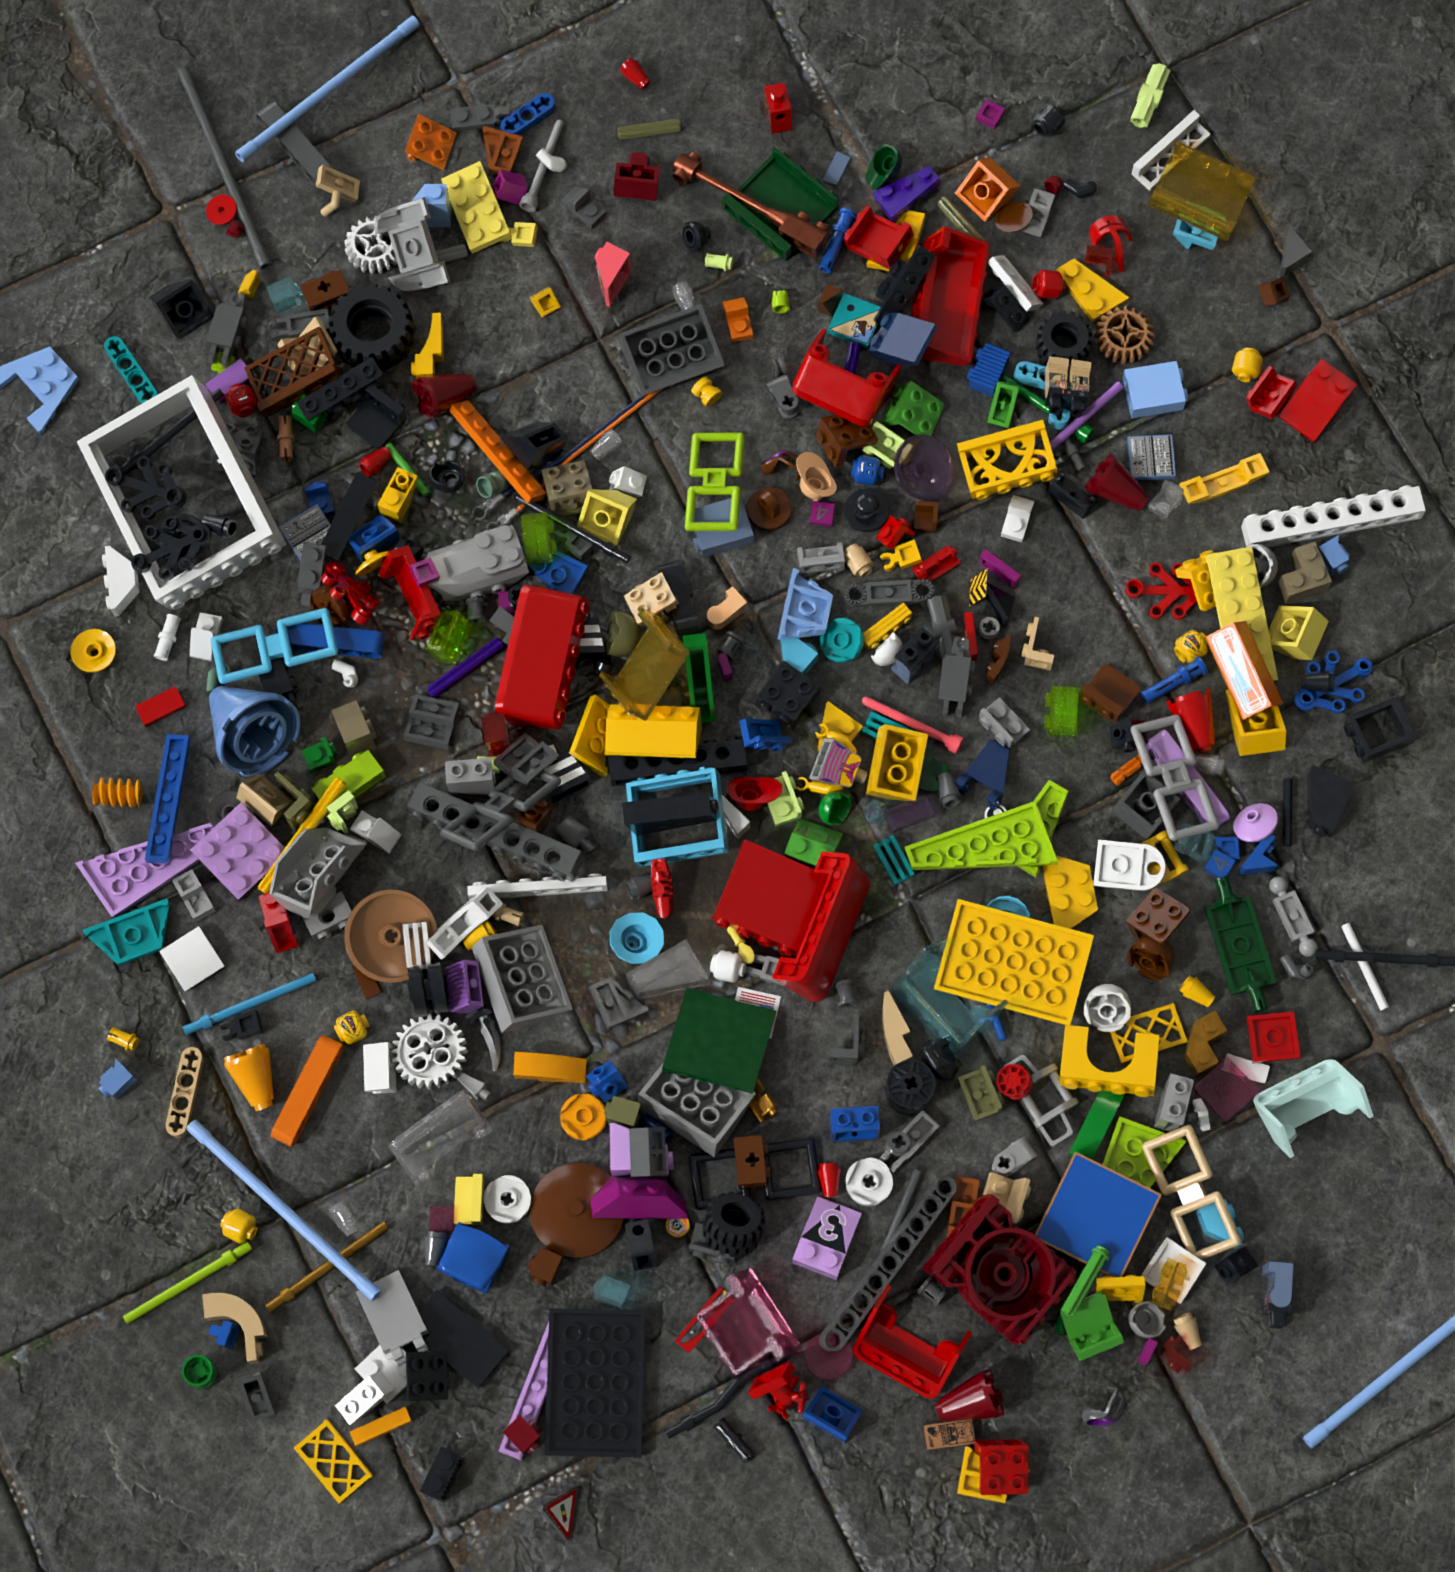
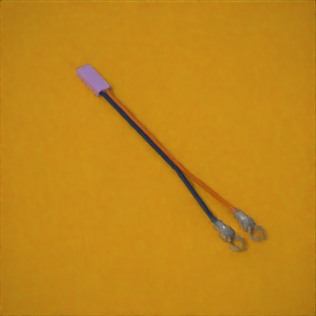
[470,384,675,531]

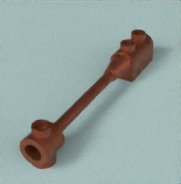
[672,152,830,259]

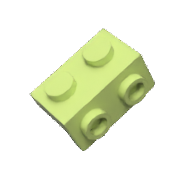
[862,421,914,469]

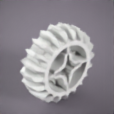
[345,216,397,275]

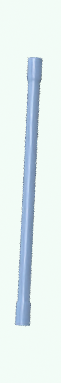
[235,16,420,162]
[186,1119,381,1301]
[1303,1315,1455,1449]

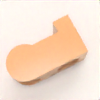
[707,586,747,630]

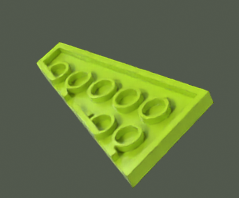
[905,801,1059,870]
[1102,1116,1186,1188]

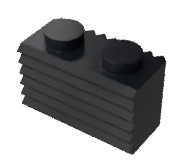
[420,1446,464,1502]

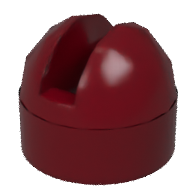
[1044,176,1063,195]
[226,219,244,238]

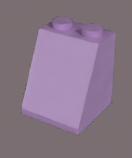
[610,1123,674,1177]

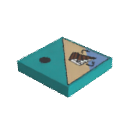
[827,293,881,349]

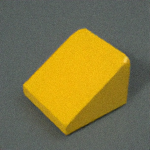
[238,270,260,299]
[530,287,561,317]

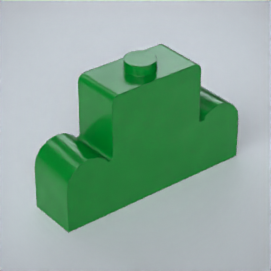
[683,633,715,723]

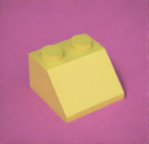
[1268,606,1329,660]

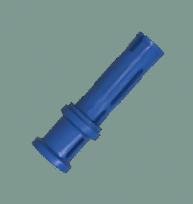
[818,208,858,273]
[1140,656,1208,704]

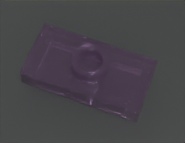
[884,794,935,833]

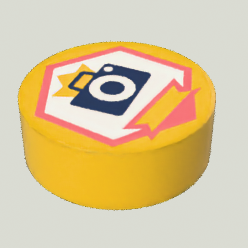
[666,1218,690,1238]

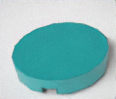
[820,618,864,663]

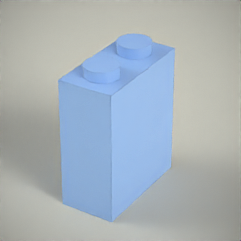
[1122,361,1188,419]

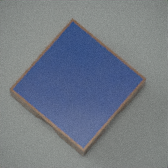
[1034,1151,1162,1277]

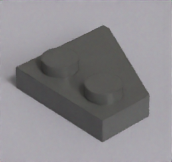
[589,977,650,1030]

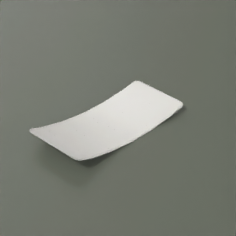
[1222,1053,1270,1083]

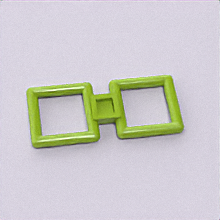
[685,432,745,531]

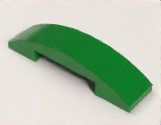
[1069,1071,1125,1159]

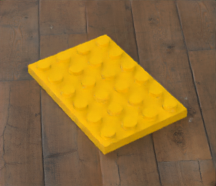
[934,899,1094,1026]

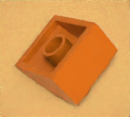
[955,157,1020,222]

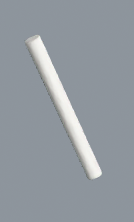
[1341,923,1389,1011]

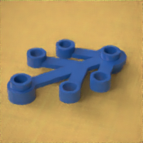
[1294,651,1373,714]

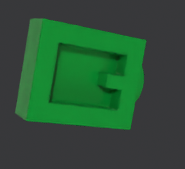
[301,736,337,772]

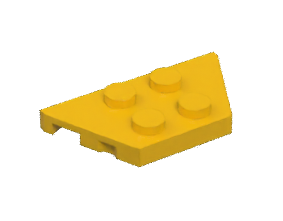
[1042,855,1098,929]

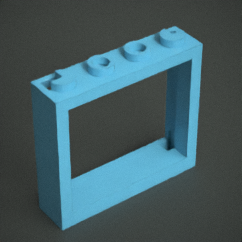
[626,767,729,868]

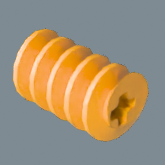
[92,777,143,808]

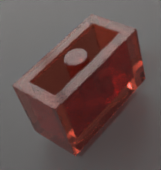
[481,712,510,756]

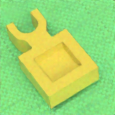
[500,222,538,247]

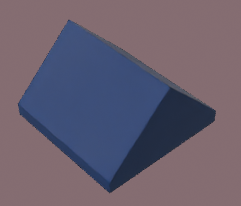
[347,514,400,563]
[803,1386,863,1443]

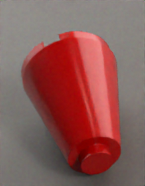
[1166,688,1215,754]

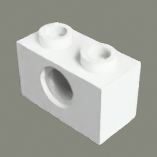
[335,1370,395,1425]

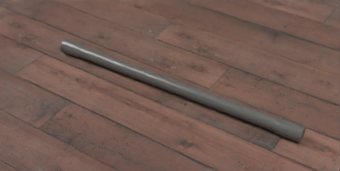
[177,66,272,270]

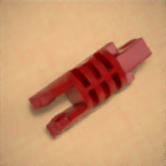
[651,858,674,919]

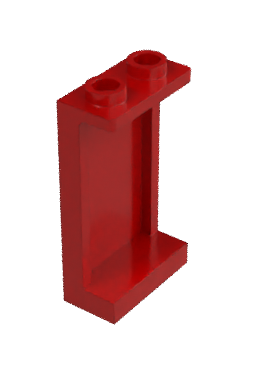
[379,545,441,641]

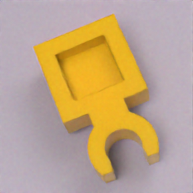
[880,539,923,572]

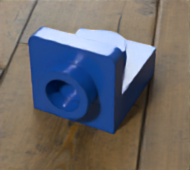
[305,482,335,516]

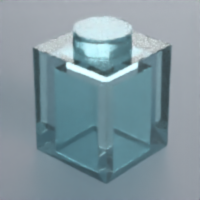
[266,276,302,314]
[592,1275,631,1310]

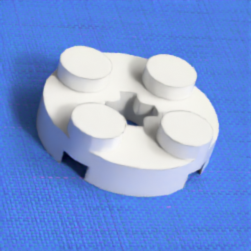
[846,1158,893,1206]
[483,1175,531,1224]

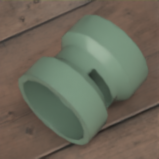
[476,470,508,498]

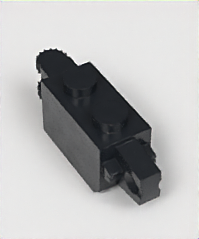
[254,643,299,710]

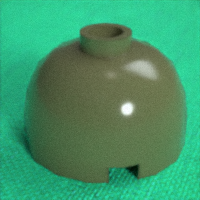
[605,611,643,657]

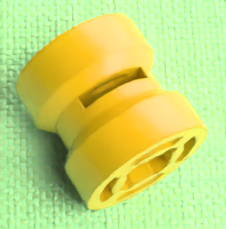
[691,376,722,408]

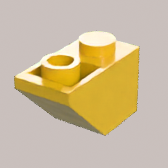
[377,467,418,523]

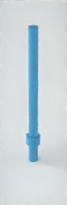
[183,973,316,1035]

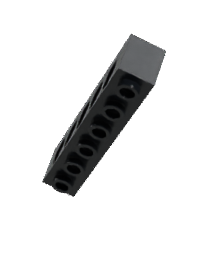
[608,737,748,787]

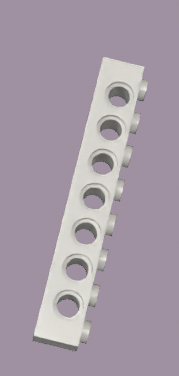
[1241,485,1426,547]

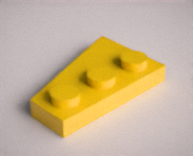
[866,211,926,271]
[1056,259,1129,323]

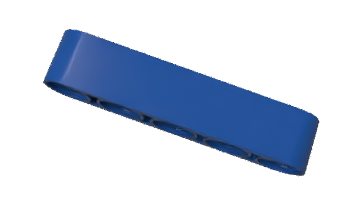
[275,623,385,659]

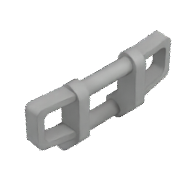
[1003,1055,1080,1147]

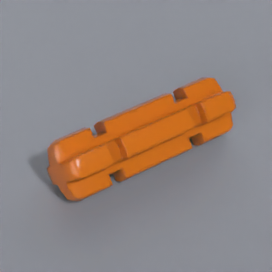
[1110,754,1143,785]

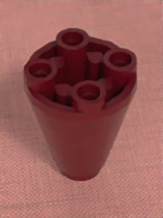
[412,374,477,419]
[1084,453,1149,512]
[935,1369,1005,1421]

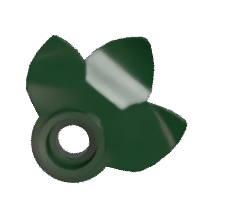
[918,748,949,792]

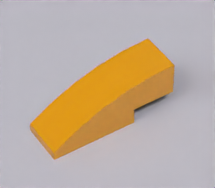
[513,1052,587,1083]

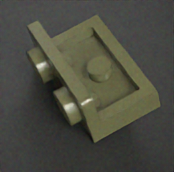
[957,1065,1004,1122]

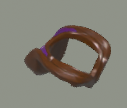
[760,450,801,481]

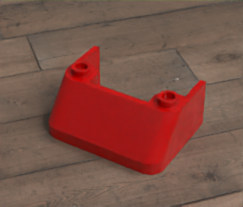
[792,329,902,426]
[853,1284,972,1399]

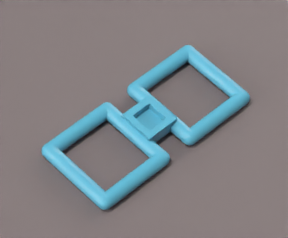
[211,608,338,684]

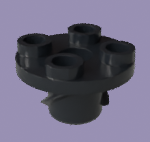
[844,489,889,532]

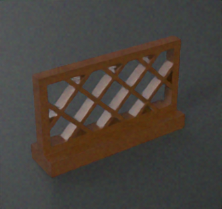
[244,326,343,416]

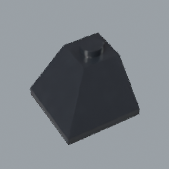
[149,279,214,339]

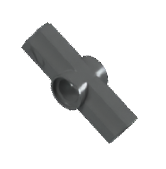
[927,595,958,663]

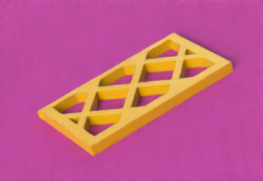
[1110,1003,1188,1064]
[294,1419,373,1504]

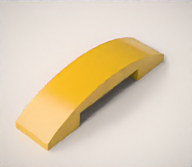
[1179,453,1270,504]

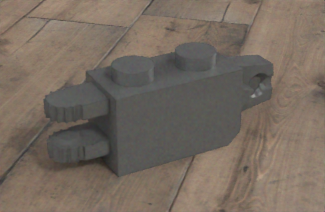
[206,292,248,367]
[938,636,975,718]

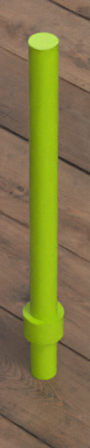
[123,1241,252,1324]

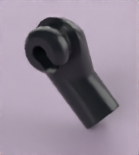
[1063,179,1097,198]

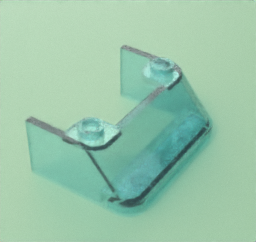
[893,936,1008,1054]

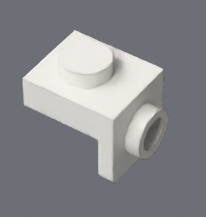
[609,466,647,498]

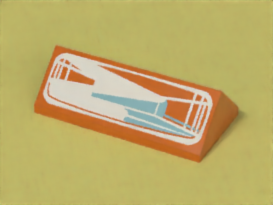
[1205,621,1283,720]

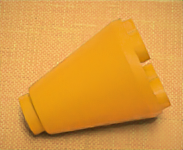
[224,1044,274,1111]

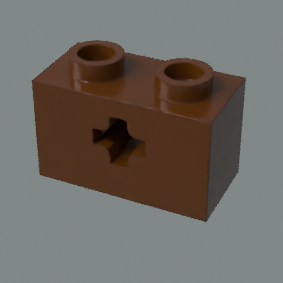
[300,270,349,311]
[734,1135,771,1189]

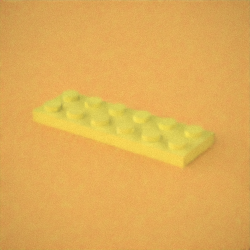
[1206,546,1278,681]

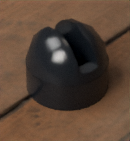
[594,659,614,677]

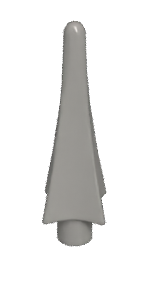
[438,1060,491,1101]

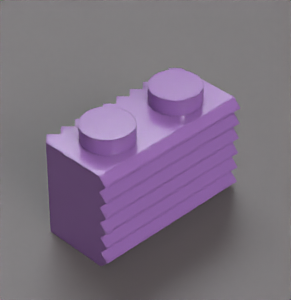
[444,960,484,1014]

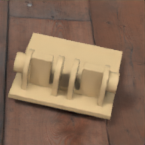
[624,572,679,627]

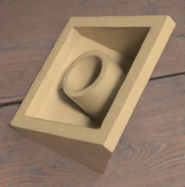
[236,774,295,827]

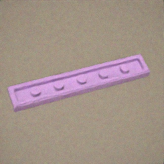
[498,1322,549,1460]

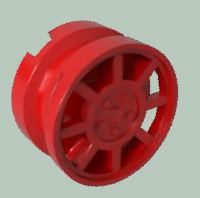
[996,1064,1033,1100]

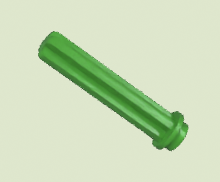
[1061,1246,1109,1317]

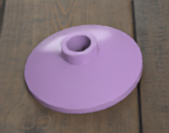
[1233,803,1278,842]

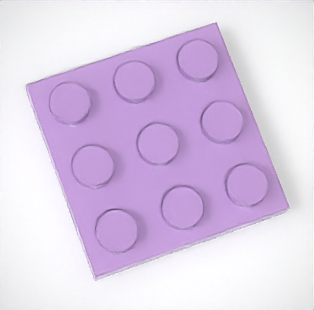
[190,803,285,900]

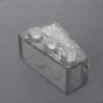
[626,940,710,999]

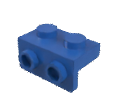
[739,718,792,751]

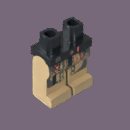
[1045,356,1091,417]

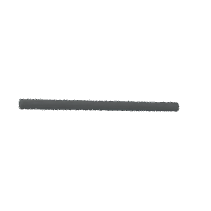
[858,1169,922,1326]

